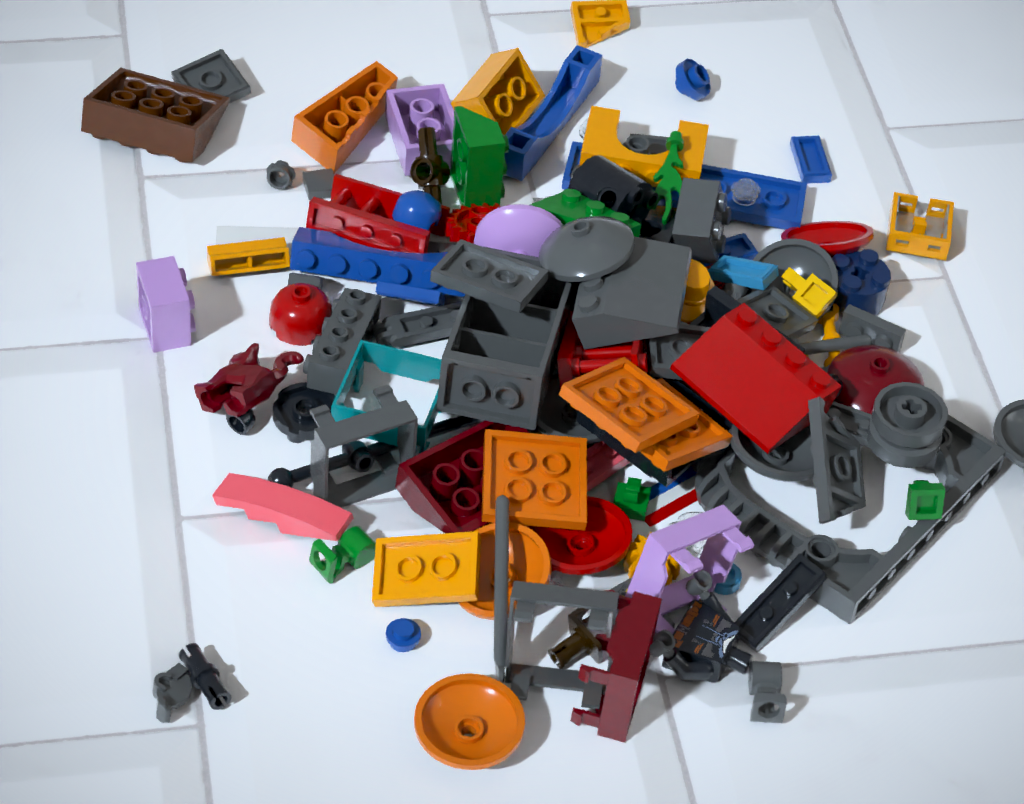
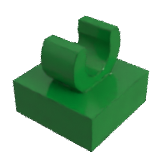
[613,477,651,521]
[905,480,946,520]

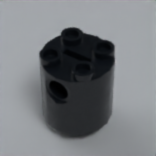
[568,155,659,234]

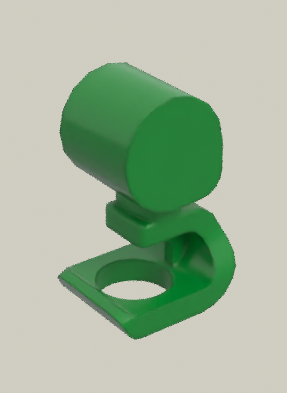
[309,526,376,584]

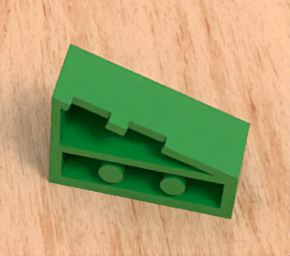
[529,189,641,237]

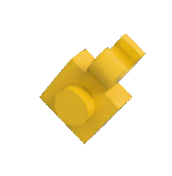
[781,267,838,319]

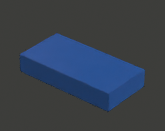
[790,135,832,184]

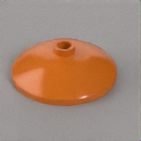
[457,522,552,620]
[414,673,525,770]

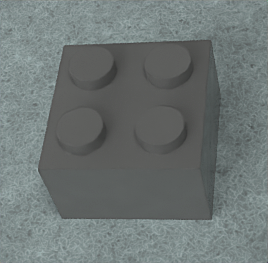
[672,178,731,264]

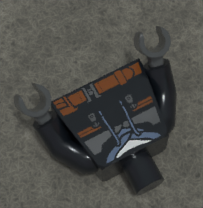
[649,570,753,683]

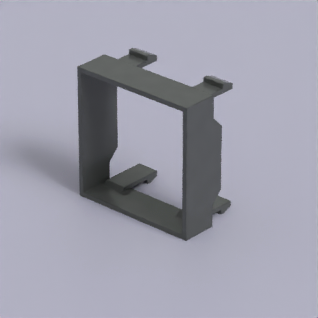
[310,385,418,508]
[505,581,619,709]

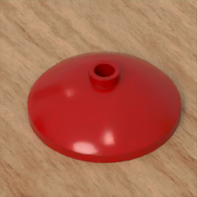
[781,221,874,258]
[529,496,632,575]

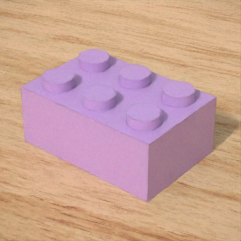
[385,83,454,176]

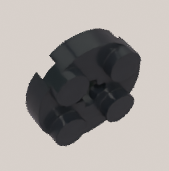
[272,382,336,443]

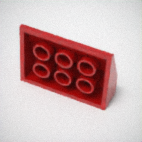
[670,303,841,454]

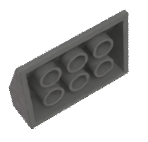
[572,236,692,350]

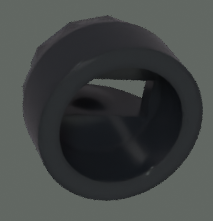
[226,409,256,435]

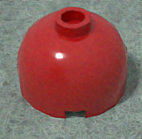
[269,283,332,346]

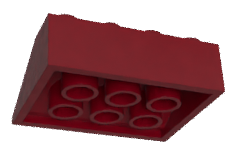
[395,421,529,533]

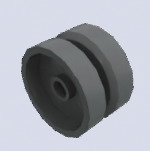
[867,382,948,468]

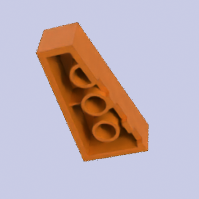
[291,61,398,174]

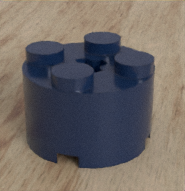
[829,249,891,316]

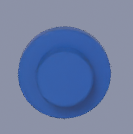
[385,618,421,652]

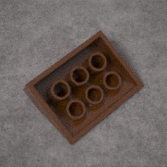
[81,67,230,163]

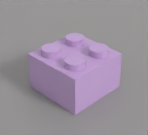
[136,256,196,353]

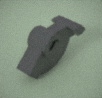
[152,663,192,723]

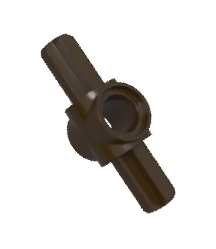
[410,127,450,205]

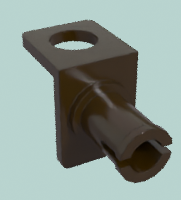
[548,608,603,669]

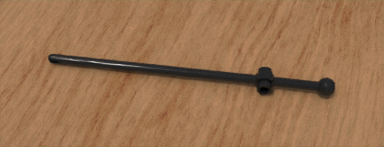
[268,415,484,487]

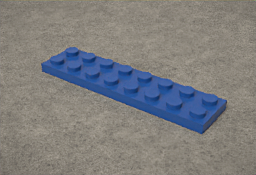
[561,141,807,230]

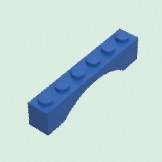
[504,45,603,182]
[290,227,465,297]

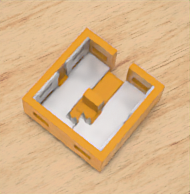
[886,192,954,260]

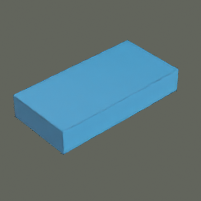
[708,255,779,290]

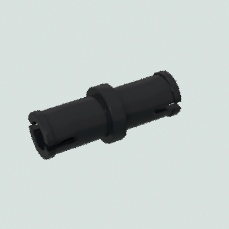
[179,643,232,710]

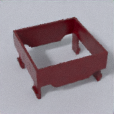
[570,590,662,743]

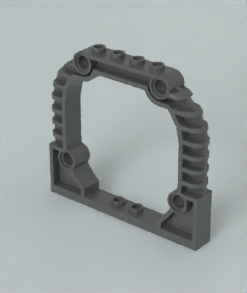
[691,364,1006,625]

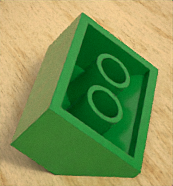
[450,106,509,208]

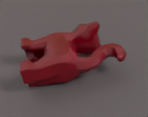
[194,343,304,417]

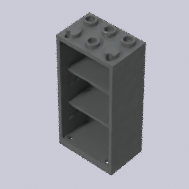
[436,247,575,430]

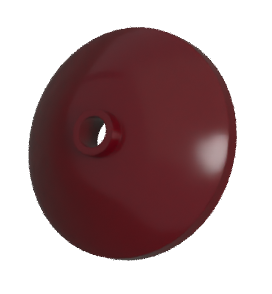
[827,345,924,414]

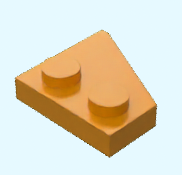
[570,0,631,48]

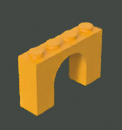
[579,105,709,187]

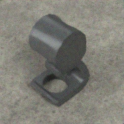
[748,660,787,723]

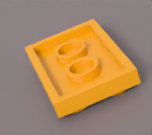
[372,531,481,607]

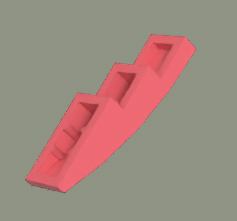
[212,473,354,541]

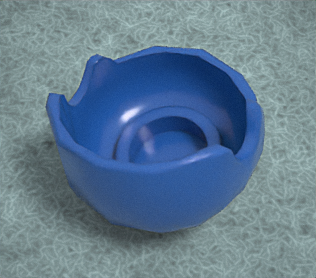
[392,190,442,230]

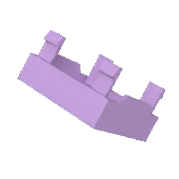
[625,505,754,634]

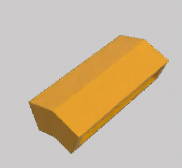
[207,237,290,276]

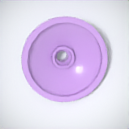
[474,204,563,257]

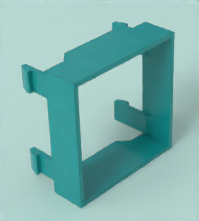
[331,340,442,454]

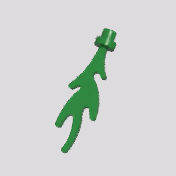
[652,131,684,224]

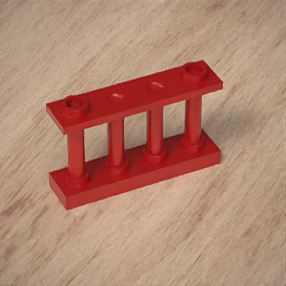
[306,174,451,253]
[557,311,648,389]

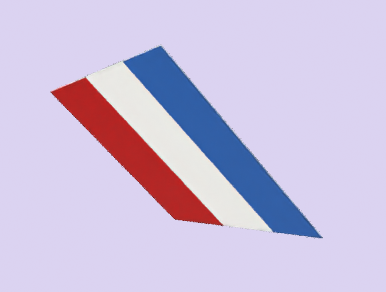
[644,467,697,527]

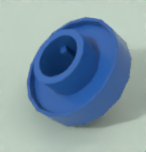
[675,58,711,100]

